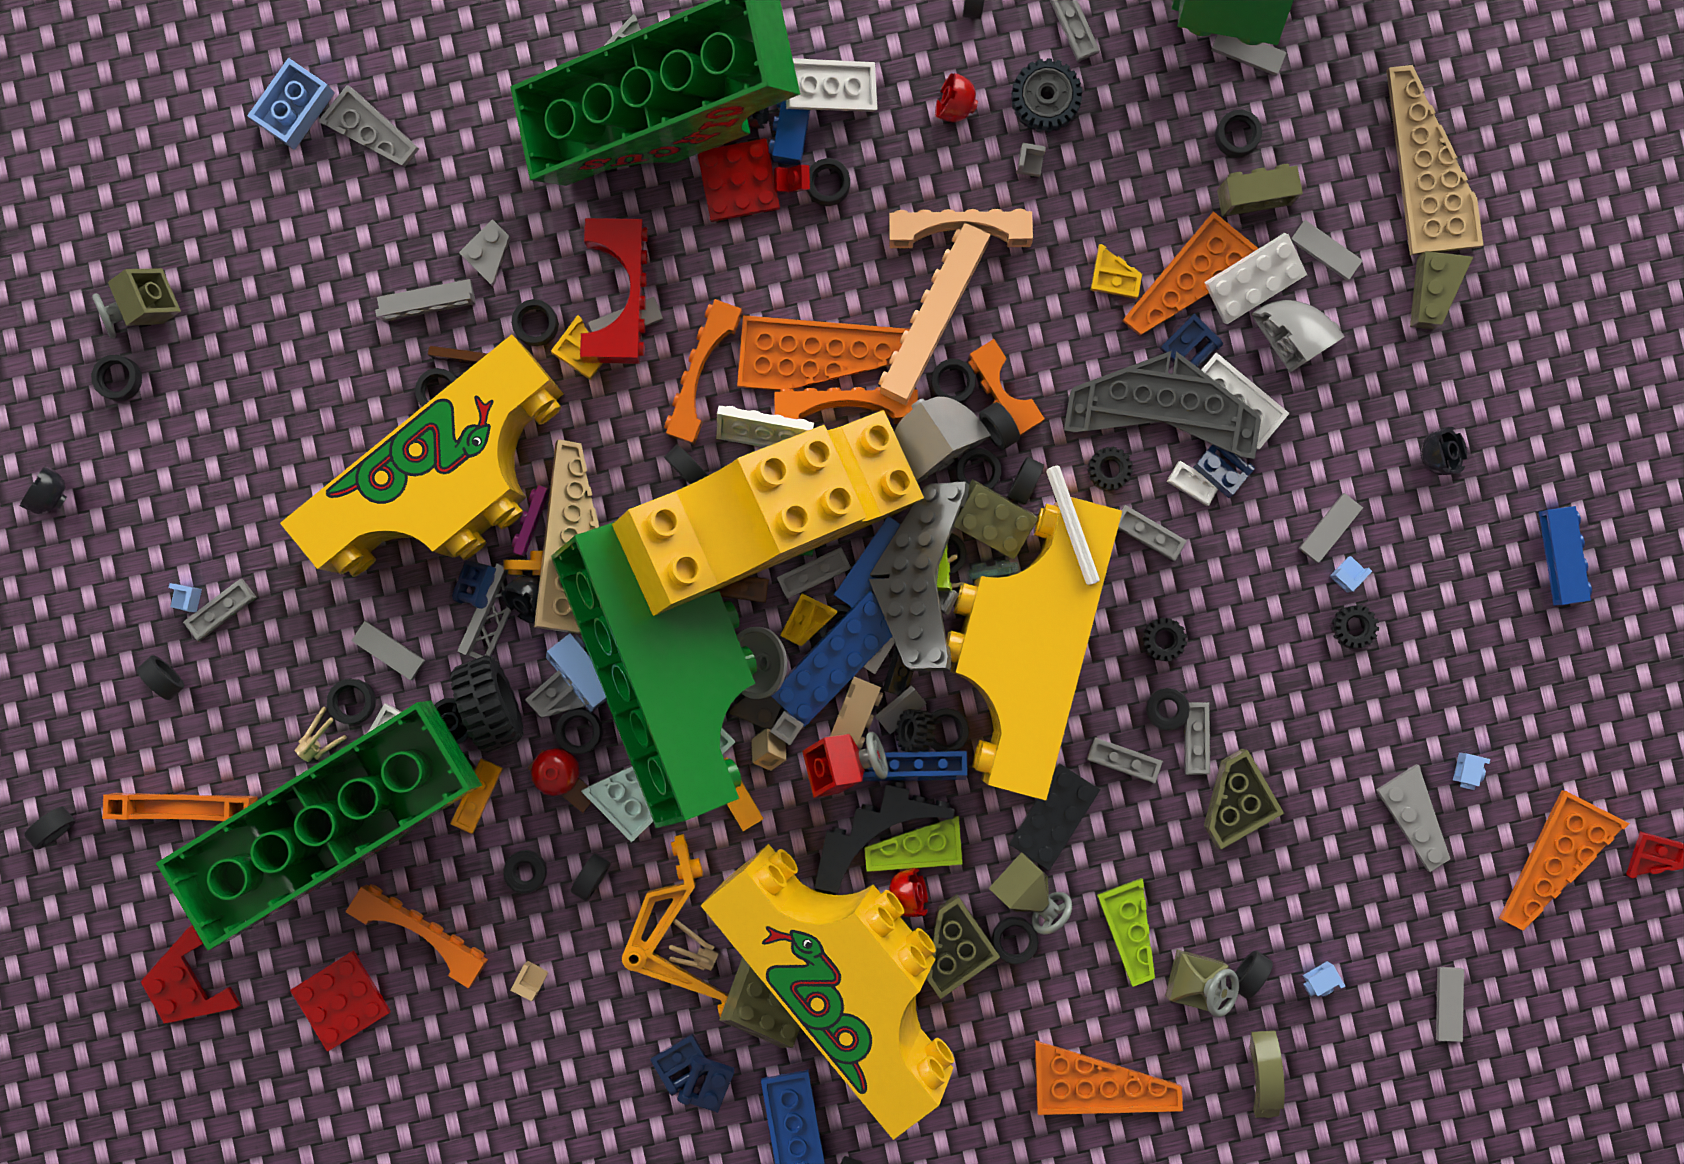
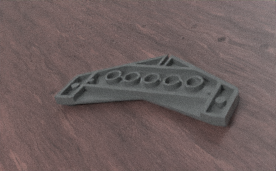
[1064,351,1261,459]
[869,481,969,671]

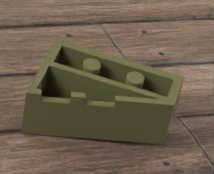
[1410,251,1473,330]

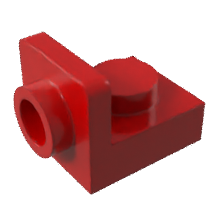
[774,165,810,193]

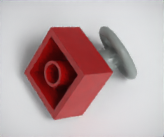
[802,732,888,798]

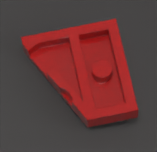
[1626,831,1684,878]

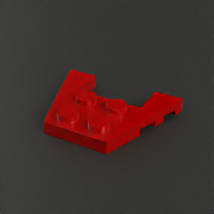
[141,925,241,1024]

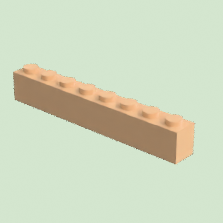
[878,223,991,406]

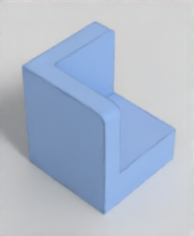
[1330,556,1372,592]
[168,583,202,612]

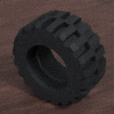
[450,655,524,753]

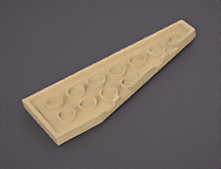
[1387,65,1483,255]
[534,439,599,634]

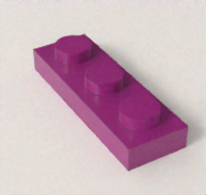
[511,485,550,557]

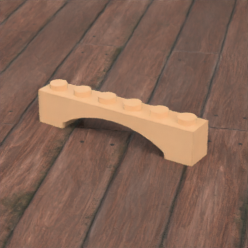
[889,209,1033,248]

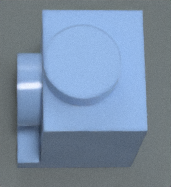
[1453,753,1490,790]
[1302,961,1345,997]

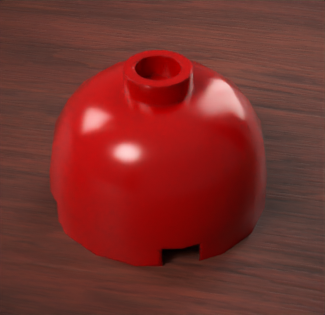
[935,73,978,123]
[530,748,580,796]
[889,868,928,917]

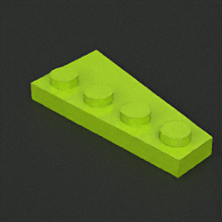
[865,816,962,872]

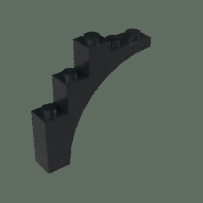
[814,781,955,893]

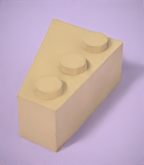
[830,677,883,750]

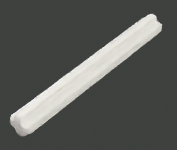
[1046,466,1100,585]

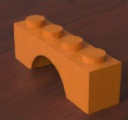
[967,339,1045,436]

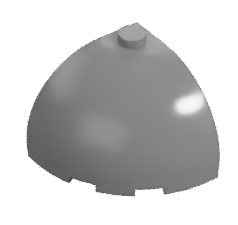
[1251,300,1345,372]
[894,397,991,483]

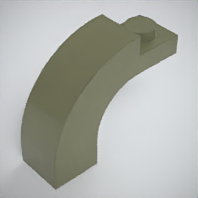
[1249,1031,1285,1118]

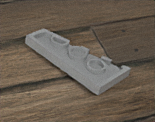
[318,85,420,167]
[1376,764,1450,872]

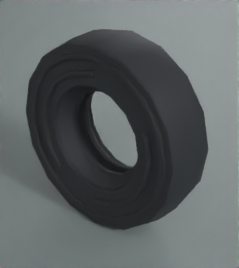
[1146,688,1190,731]
[503,850,547,894]

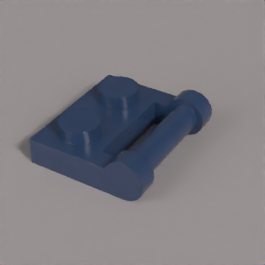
[1160,313,1223,367]
[1193,444,1256,498]
[452,560,496,609]
[650,1033,707,1096]
[677,1056,735,1113]

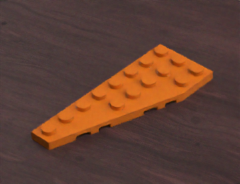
[737,315,910,391]

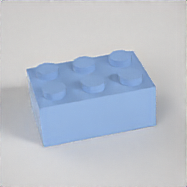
[247,58,335,150]
[546,633,607,712]

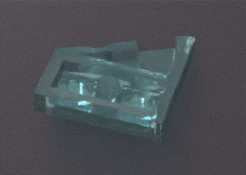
[967,560,1019,580]

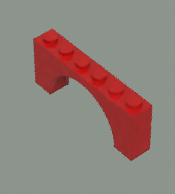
[580,218,648,364]

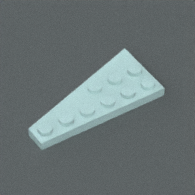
[581,728,735,842]

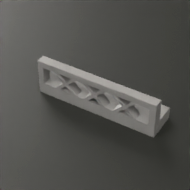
[375,279,476,322]
[458,564,525,659]

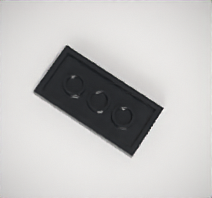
[1008,763,1101,870]

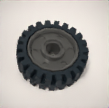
[1011,58,1082,133]

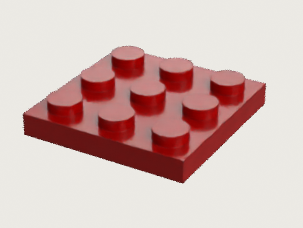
[698,138,780,222]
[290,950,391,1052]

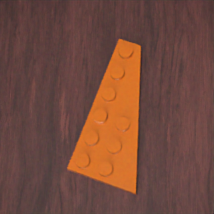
[1122,211,1259,336]
[1499,790,1630,931]
[1035,1040,1183,1115]

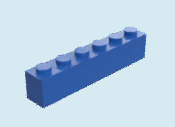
[862,751,968,782]

